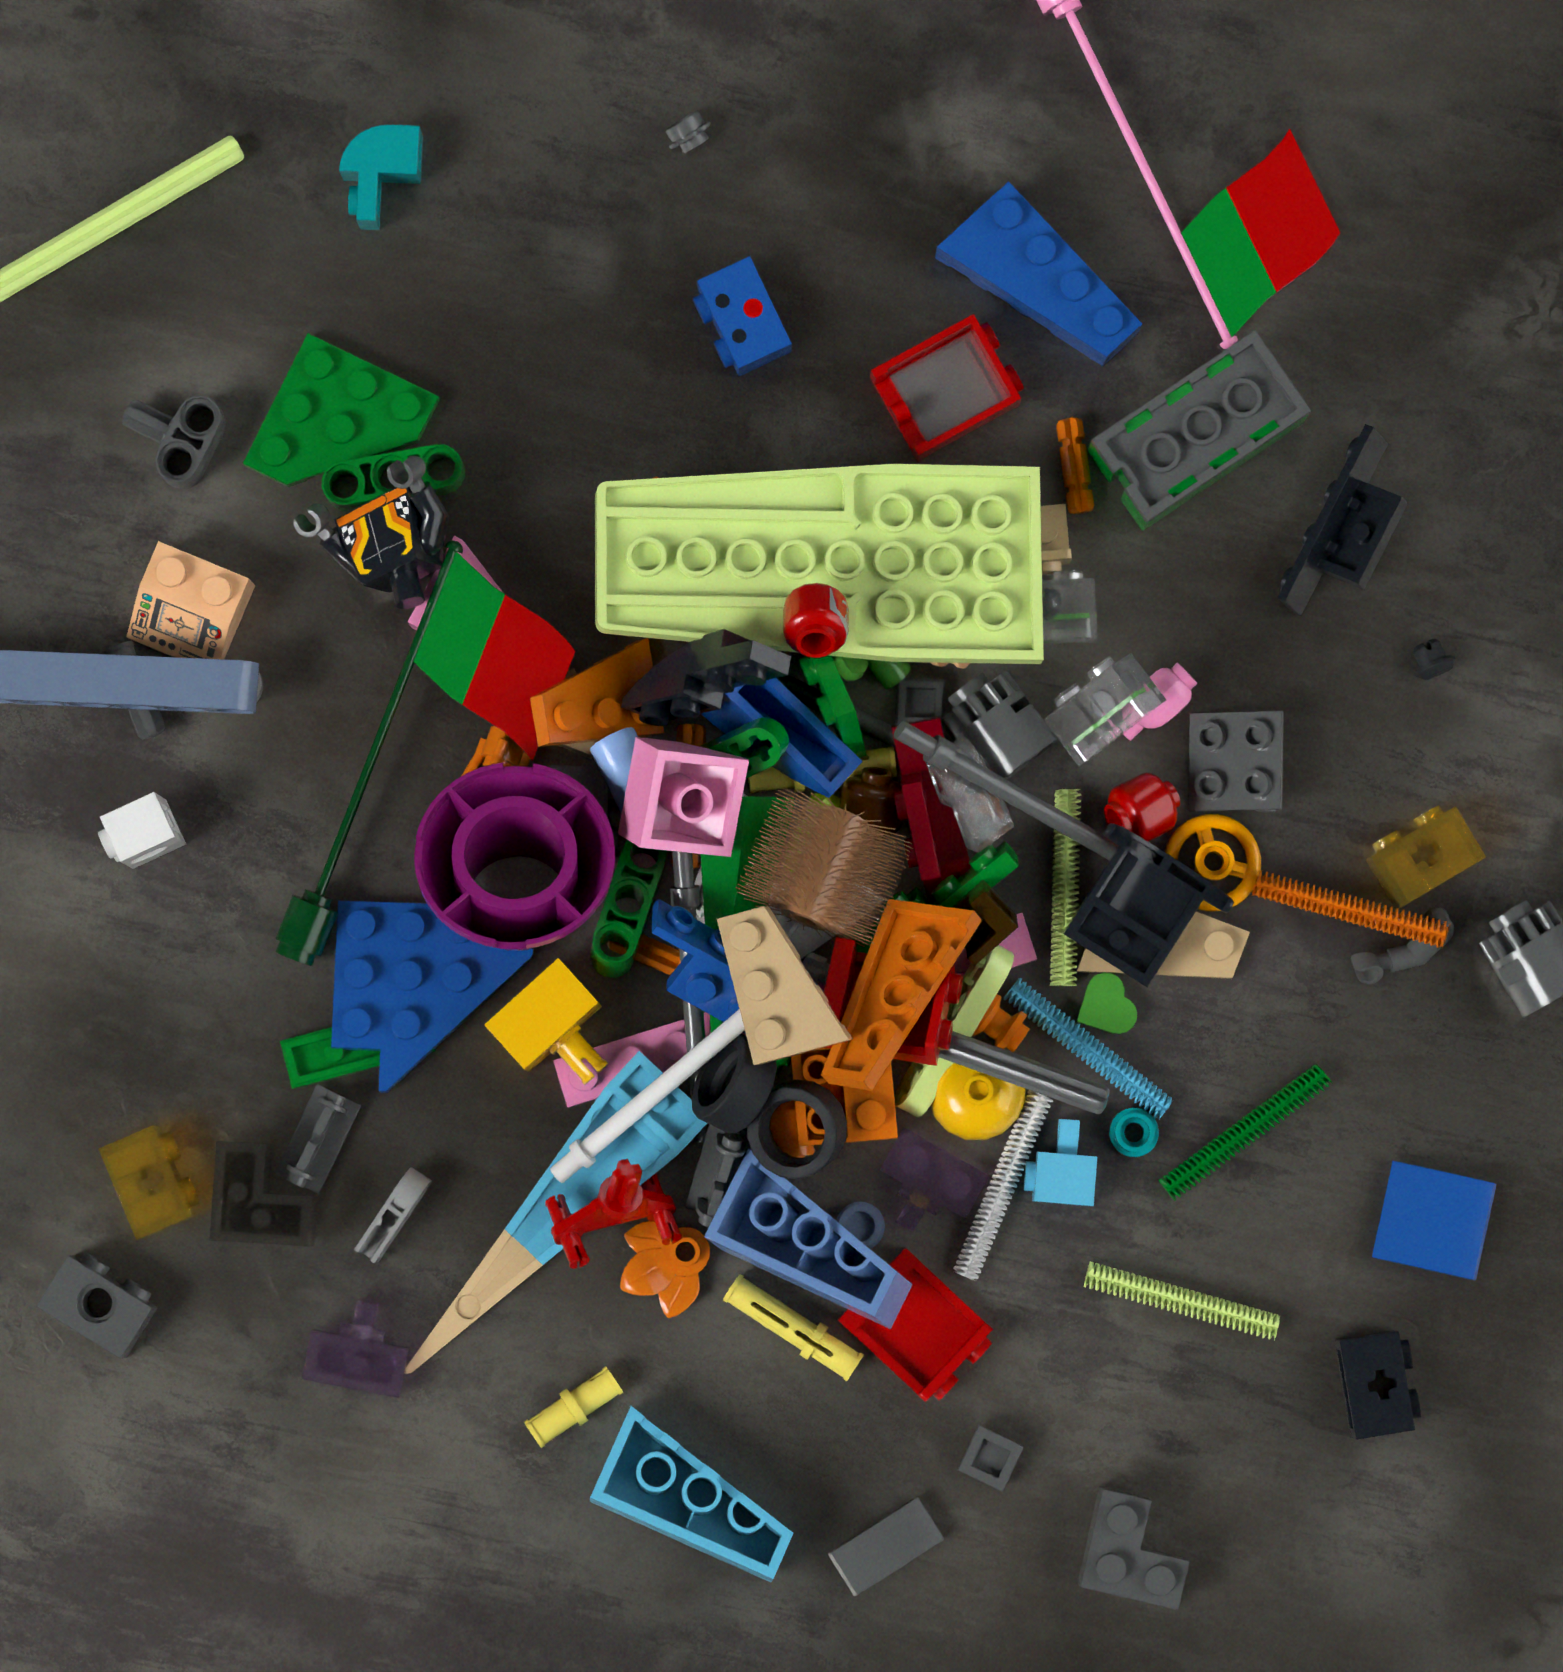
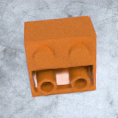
[791,1048,898,1147]

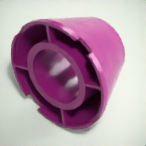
[414,763,615,951]

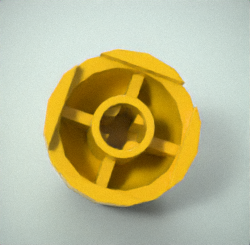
[930,1063,1026,1140]

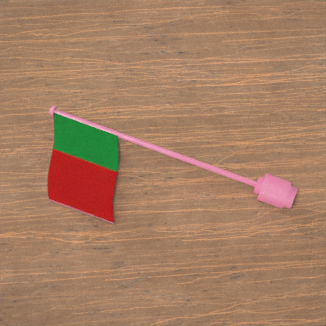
[1036,0,1341,349]

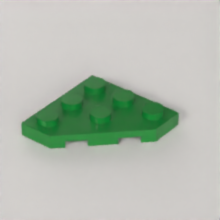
[243,333,440,487]

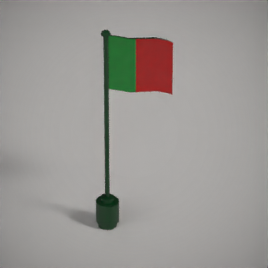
[275,540,576,966]

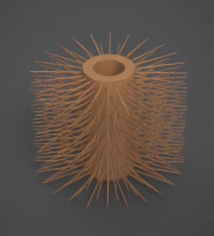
[735,788,913,947]

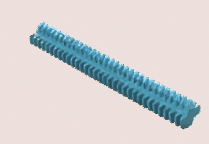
[1003,978,1173,1119]

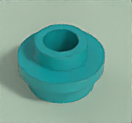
[1109,1108,1159,1157]

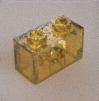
[1366,805,1486,910]
[99,1125,200,1240]

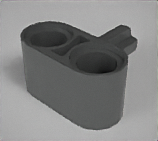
[122,395,226,489]

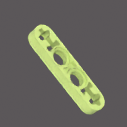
[894,945,1014,1118]

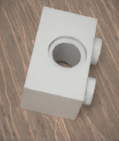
[98,792,186,869]

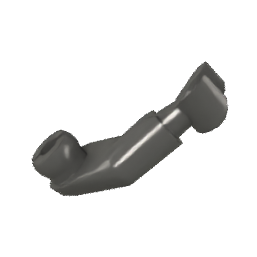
[1350,908,1454,985]

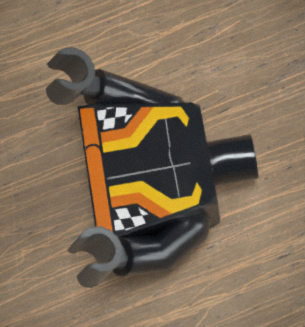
[293,456,450,609]

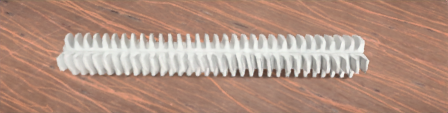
[953,1090,1053,1281]

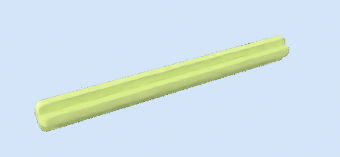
[0,136,244,302]

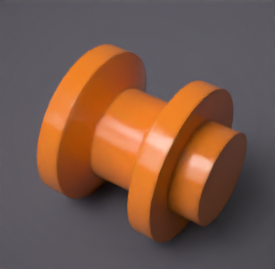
[972,994,1030,1053]

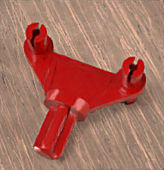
[545,1159,682,1269]

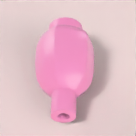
[1117,662,1198,741]

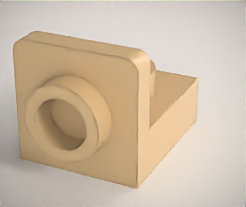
[1041,504,1072,575]

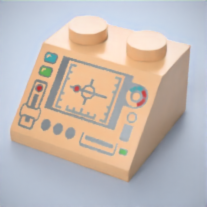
[127,541,255,659]

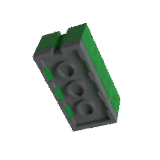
[1088,330,1311,531]

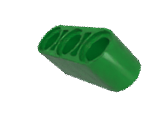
[321,444,465,511]
[590,840,667,978]

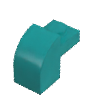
[339,125,423,230]

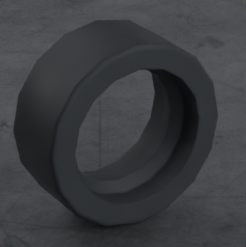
[692,1034,777,1133]
[747,1080,847,1179]

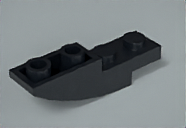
[621,629,791,726]

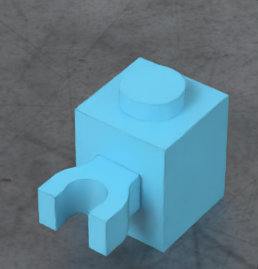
[1024,1119,1097,1206]

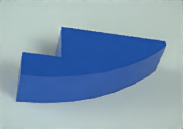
[700,678,863,798]

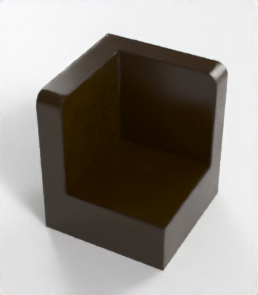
[952,880,1018,965]

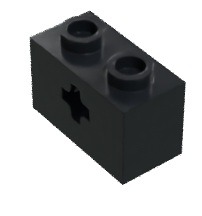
[1335,1330,1421,1440]

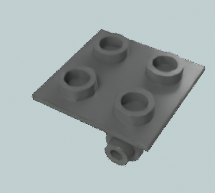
[1188,711,1283,812]

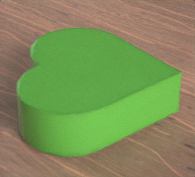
[1076,972,1137,1034]

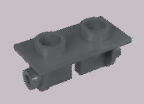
[275,1084,362,1194]
[685,1124,751,1228]

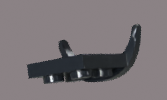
[1063,823,1234,987]

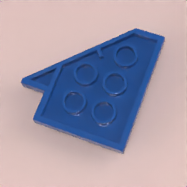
[331,901,534,1093]

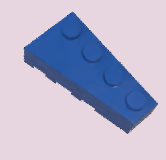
[935,181,1142,366]

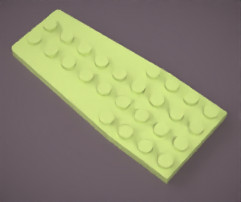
[595,464,1044,664]

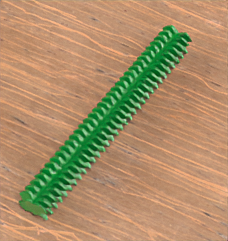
[1158,1064,1333,1201]

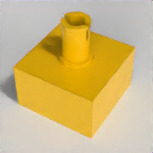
[484,958,609,1085]

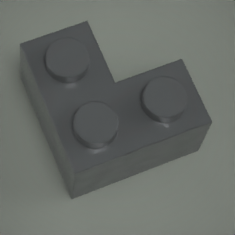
[1078,1486,1189,1610]

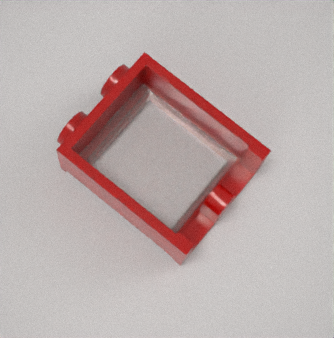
[870,314,1024,462]

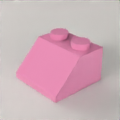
[618,737,749,857]

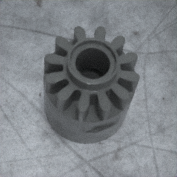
[941,671,1058,780]
[1479,900,1563,1017]

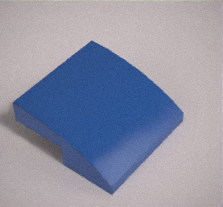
[1372,1161,1497,1281]

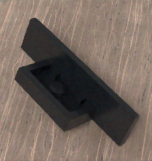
[1277,424,1408,616]

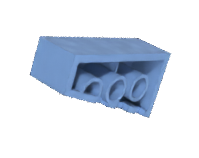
[704,1148,913,1329]

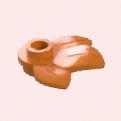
[620,1221,710,1318]

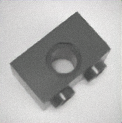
[36,1252,158,1359]

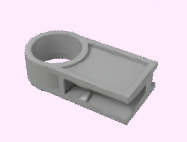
[354,1167,432,1263]

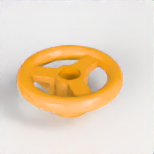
[1164,814,1261,912]

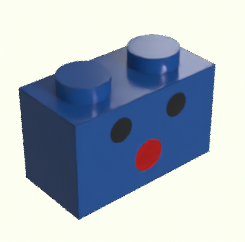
[693,256,792,376]

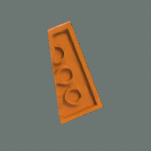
[821,899,982,1091]

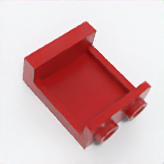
[824,937,963,1066]
[838,1247,993,1402]

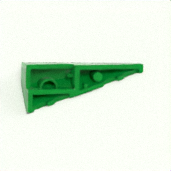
[701,796,795,1032]

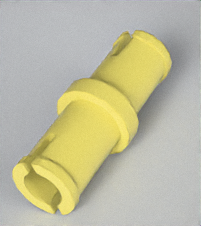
[524,1366,624,1448]

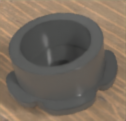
[665,110,711,153]

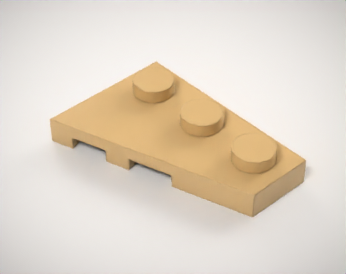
[717,906,853,1065]
[1076,912,1250,979]

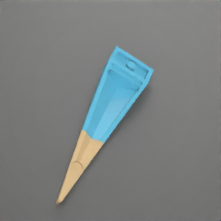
[405,1051,707,1374]

